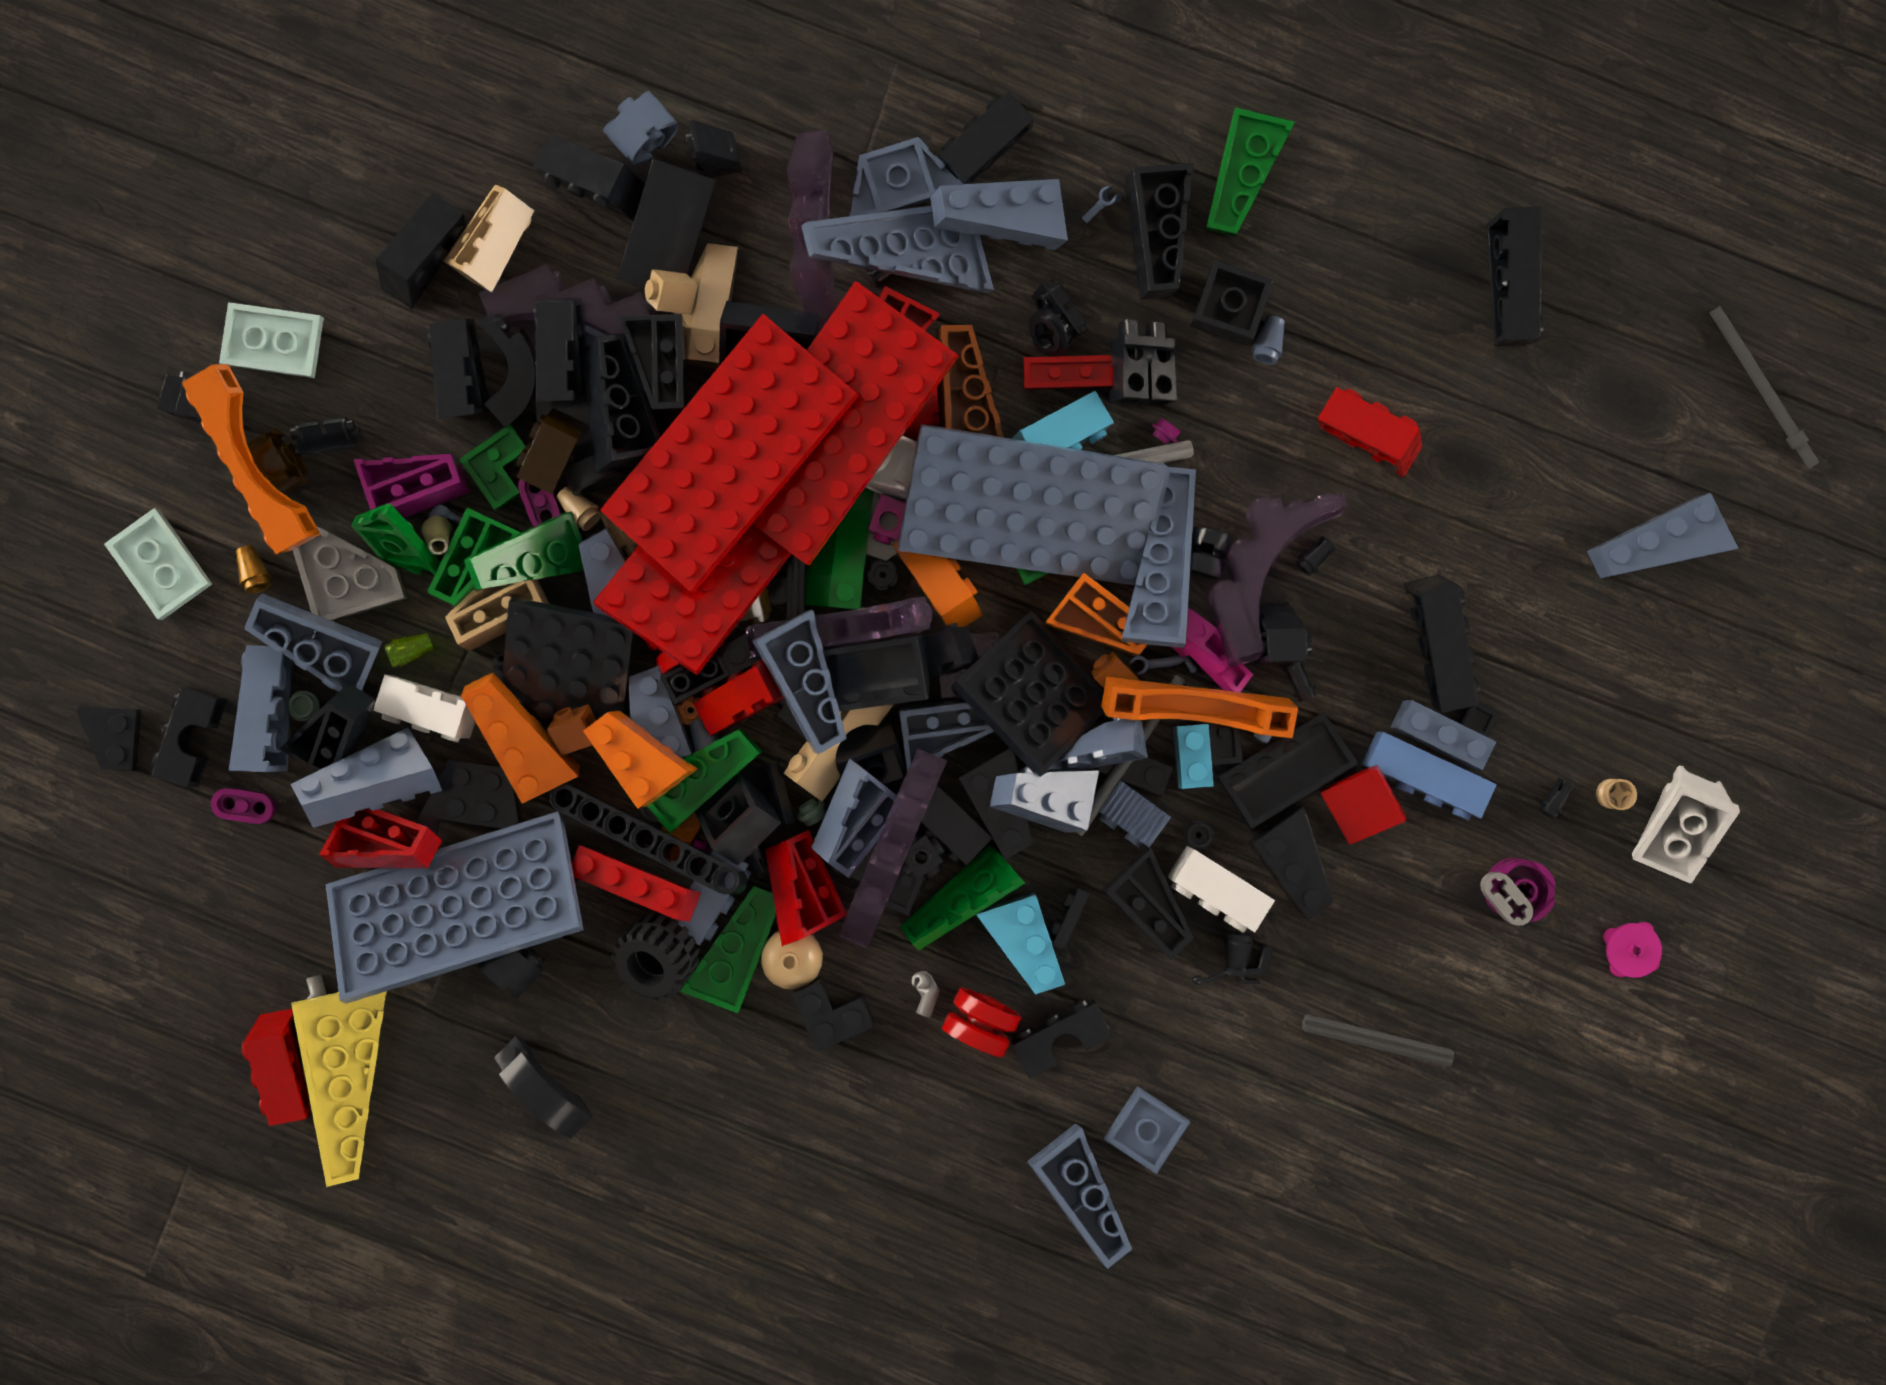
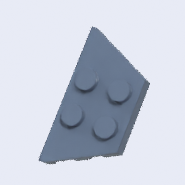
[850,137,963,216]

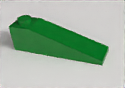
[805,488,874,611]

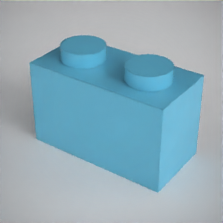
[1173,724,1214,789]

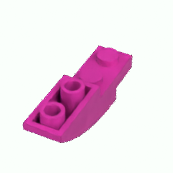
[1172,608,1253,692]

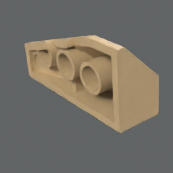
[673,243,738,369]

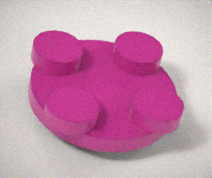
[1603,922,1662,978]

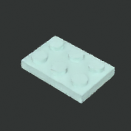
[219,302,324,378]
[104,508,212,620]

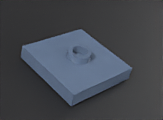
[1104,1086,1190,1174]

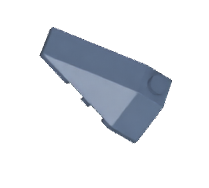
[1019,718,1148,773]

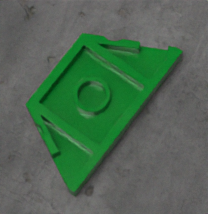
[351,504,441,576]

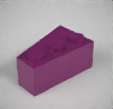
[353,454,471,518]

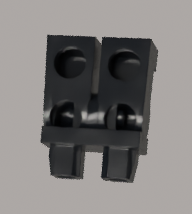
[1109,319,1177,407]

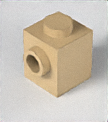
[645,269,698,314]

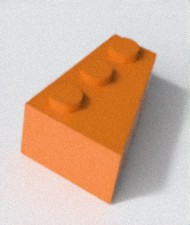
[892,541,983,627]
[583,711,698,809]

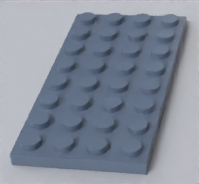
[897,424,1167,585]
[326,811,584,1004]

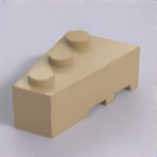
[443,185,534,292]
[445,579,549,651]

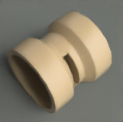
[1596,778,1637,810]

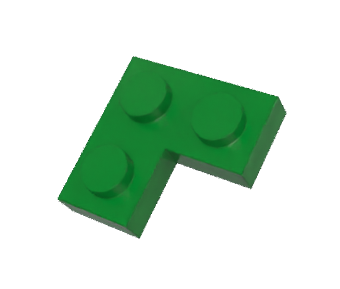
[459,424,527,511]

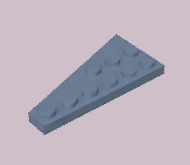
[801,206,994,294]

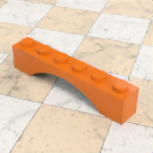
[182,364,321,555]
[1101,677,1298,738]

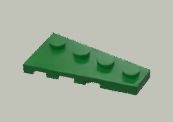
[1205,107,1295,237]
[464,512,584,589]
[647,728,763,833]
[900,844,1025,950]
[680,885,776,1013]

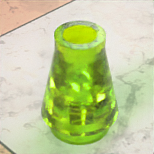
[384,632,434,668]

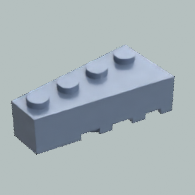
[930,179,1068,250]
[1587,493,1739,579]
[291,728,442,828]

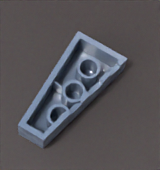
[244,594,383,692]
[752,610,847,754]
[229,645,293,772]
[1027,1124,1132,1269]

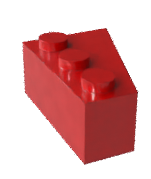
[693,659,784,736]
[319,809,442,868]

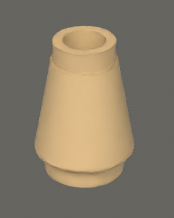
[556,486,602,531]

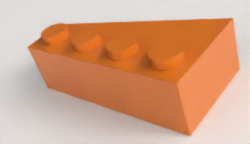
[461,673,580,804]

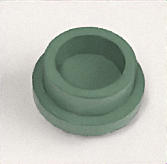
[288,691,320,721]
[797,799,826,826]

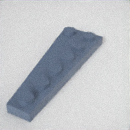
[1122,467,1196,648]

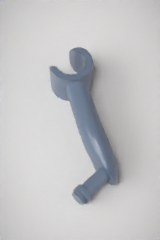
[1129,655,1197,675]

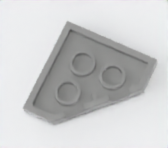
[293,527,407,621]

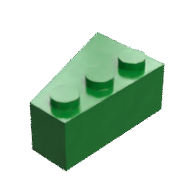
[427,508,521,606]

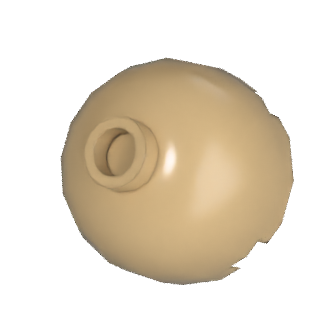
[761,931,823,990]

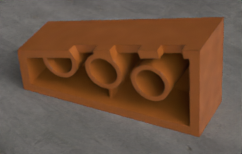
[936,325,1004,437]

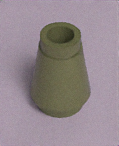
[421,515,453,555]

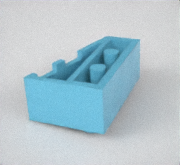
[1012,391,1114,450]
[976,892,1065,994]

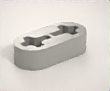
[1480,872,1533,926]

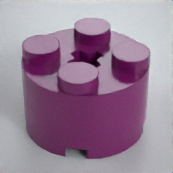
[1485,857,1556,922]

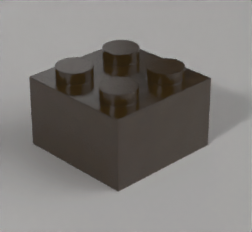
[516,408,587,494]

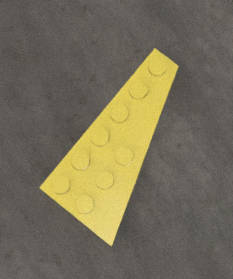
[291,991,387,1187]

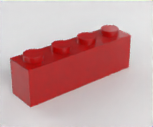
[572,845,701,922]

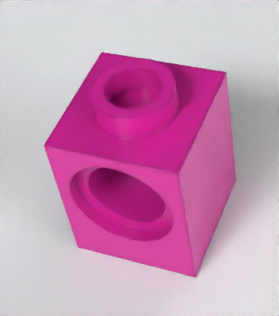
[869,494,906,545]

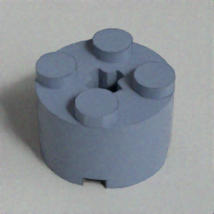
[603,91,678,166]

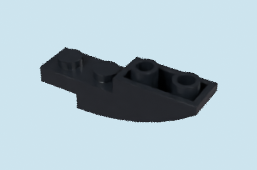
[660,620,776,705]

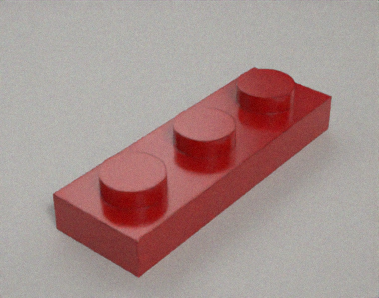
[1023,355,1113,390]

